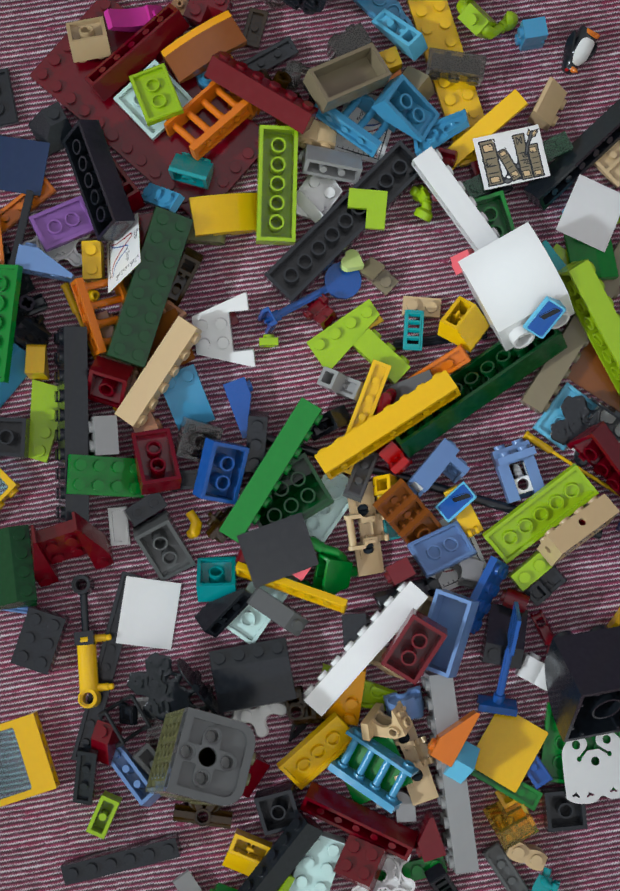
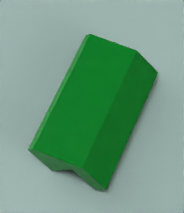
[560,215,619,280]

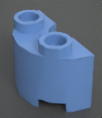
[383,685,425,720]

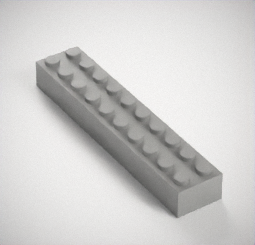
[421,671,479,874]

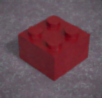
[334,834,388,891]

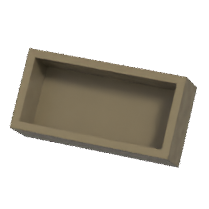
[303,42,392,114]

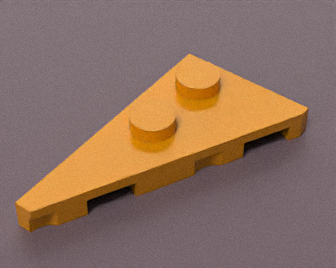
[323,668,366,726]

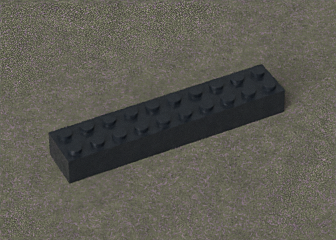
[264,140,420,304]
[54,326,89,522]

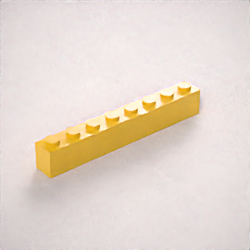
[314,370,461,480]

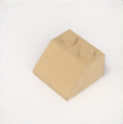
[66,16,111,63]
[527,77,567,131]

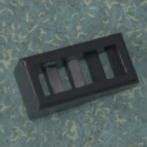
[424,863,458,891]

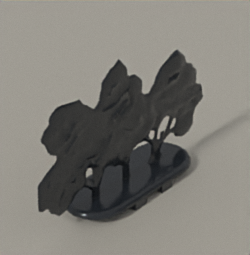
[550,395,620,466]
[127,652,225,721]

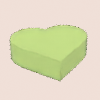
[340,249,364,272]

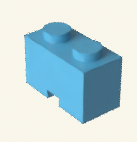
[515,16,548,52]

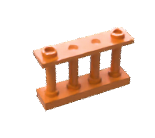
[164,81,253,161]
[70,277,126,357]

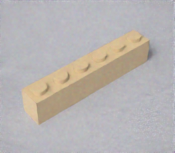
[115,316,202,428]

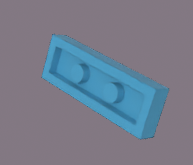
[142,183,185,213]

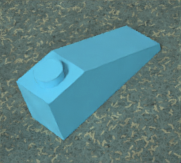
[371,8,428,61]

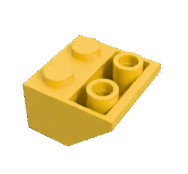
[437,296,490,352]
[222,828,273,876]

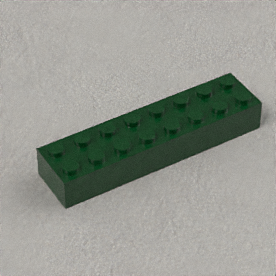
[105,206,193,368]

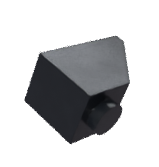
[311,405,351,441]

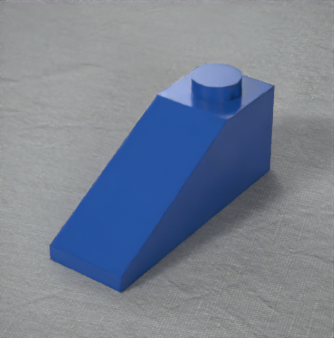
[223,377,254,439]

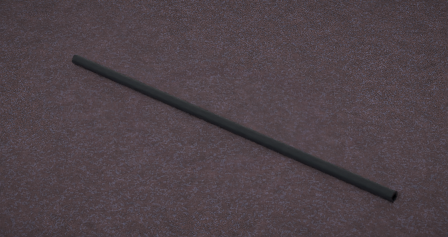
[267,434,603,540]

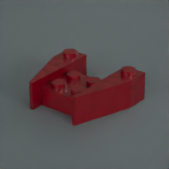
[31,511,115,587]

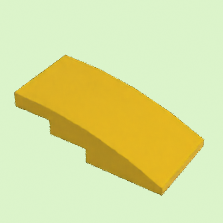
[189,193,257,237]

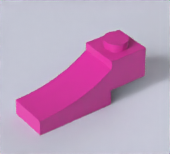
[104,5,162,32]

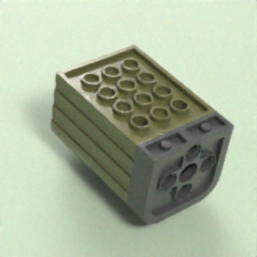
[145,707,256,806]

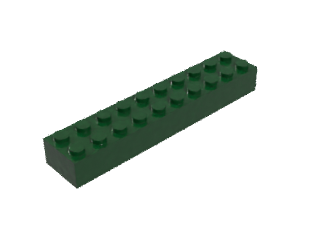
[394,329,567,458]

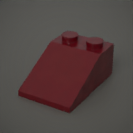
[131,427,182,495]

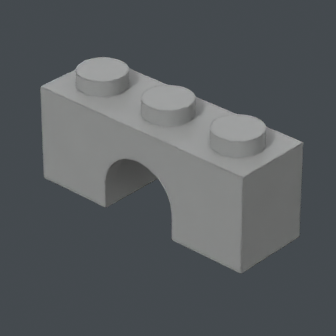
[420,557,484,589]

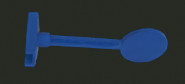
[257,262,362,334]

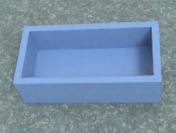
[426,589,480,678]

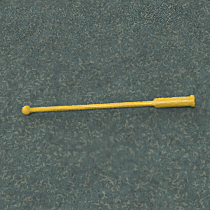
[60,282,118,411]
[522,430,620,497]

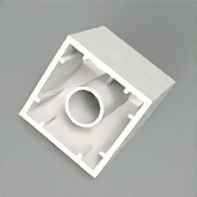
[458,222,575,351]

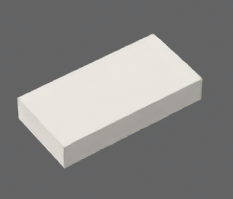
[108,506,131,546]

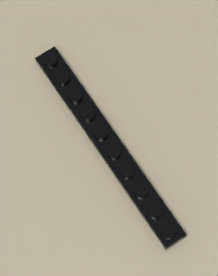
[71,571,142,761]

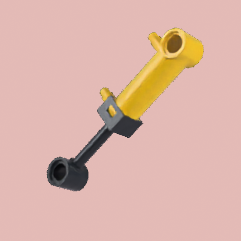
[71,575,115,708]

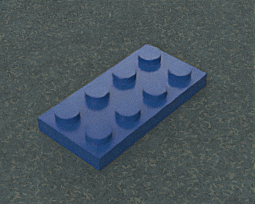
[470,556,509,634]

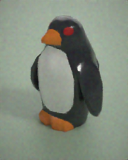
[561,25,600,75]

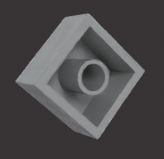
[88,415,119,457]

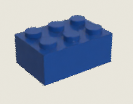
[193,438,250,505]

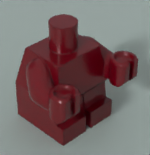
[303,294,338,330]

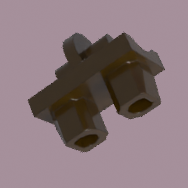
[205,507,231,543]

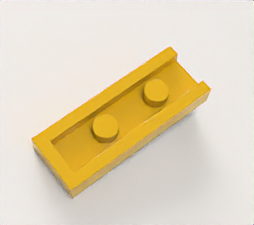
[443,483,484,538]

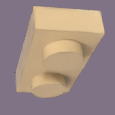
[402,296,441,319]

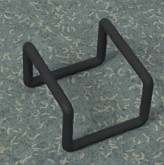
[98,694,151,748]

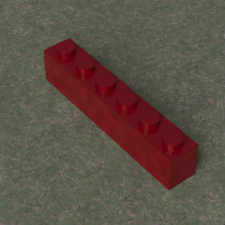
[84,3,190,101]
[204,51,319,134]
[299,781,418,861]

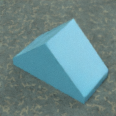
[443,741,480,784]

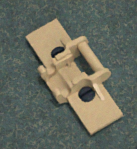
[343,481,390,577]
[385,714,439,806]

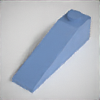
[111,741,161,807]

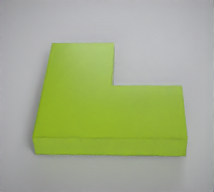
[347,188,388,231]

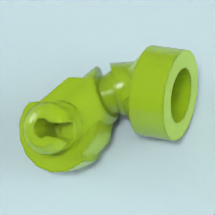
[410,185,433,223]

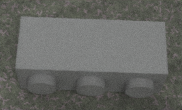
[302,144,363,184]

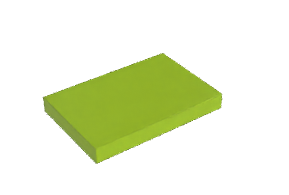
[129,63,184,127]

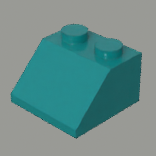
[168,152,214,189]
[196,556,237,602]

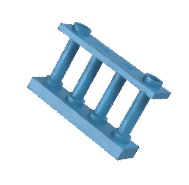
[314,94,397,158]
[327,726,419,814]

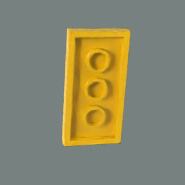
[277,712,352,790]

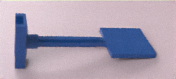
[477,601,521,717]

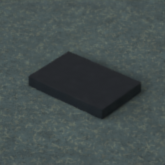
[0,68,20,128]

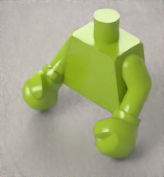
[456,0,518,39]

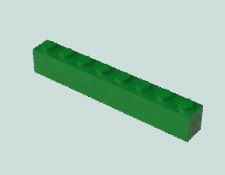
[219,397,323,543]

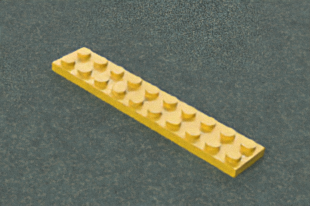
[406,0,484,168]

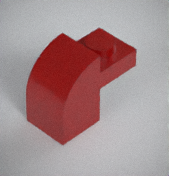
[377,439,413,475]

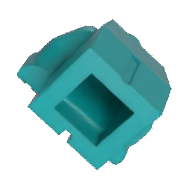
[532,867,560,891]

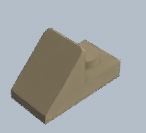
[358,257,399,296]

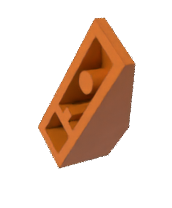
[427,710,480,767]

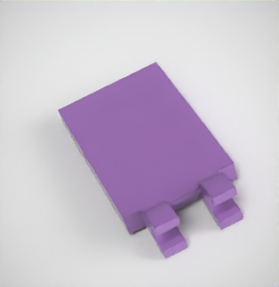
[29,195,95,253]

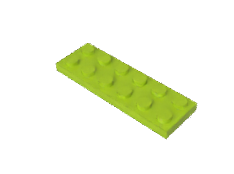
[482,463,599,564]

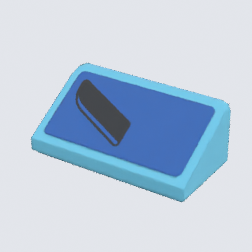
[523,296,566,339]
[435,481,477,523]

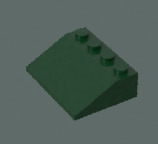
[239,452,334,527]
[0,525,37,610]

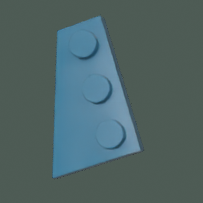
[413,109,470,156]

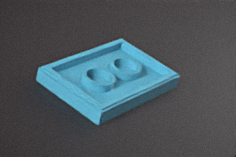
[532,382,598,451]

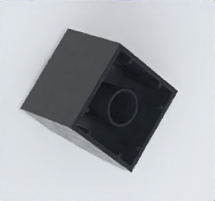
[545,625,620,742]

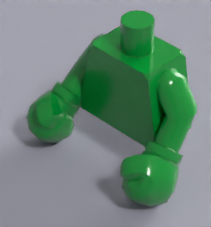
[299,536,358,595]

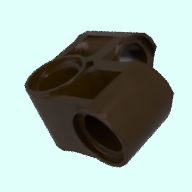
[285,685,326,725]

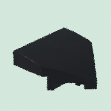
[14,315,52,349]

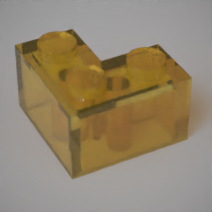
[483,801,539,850]

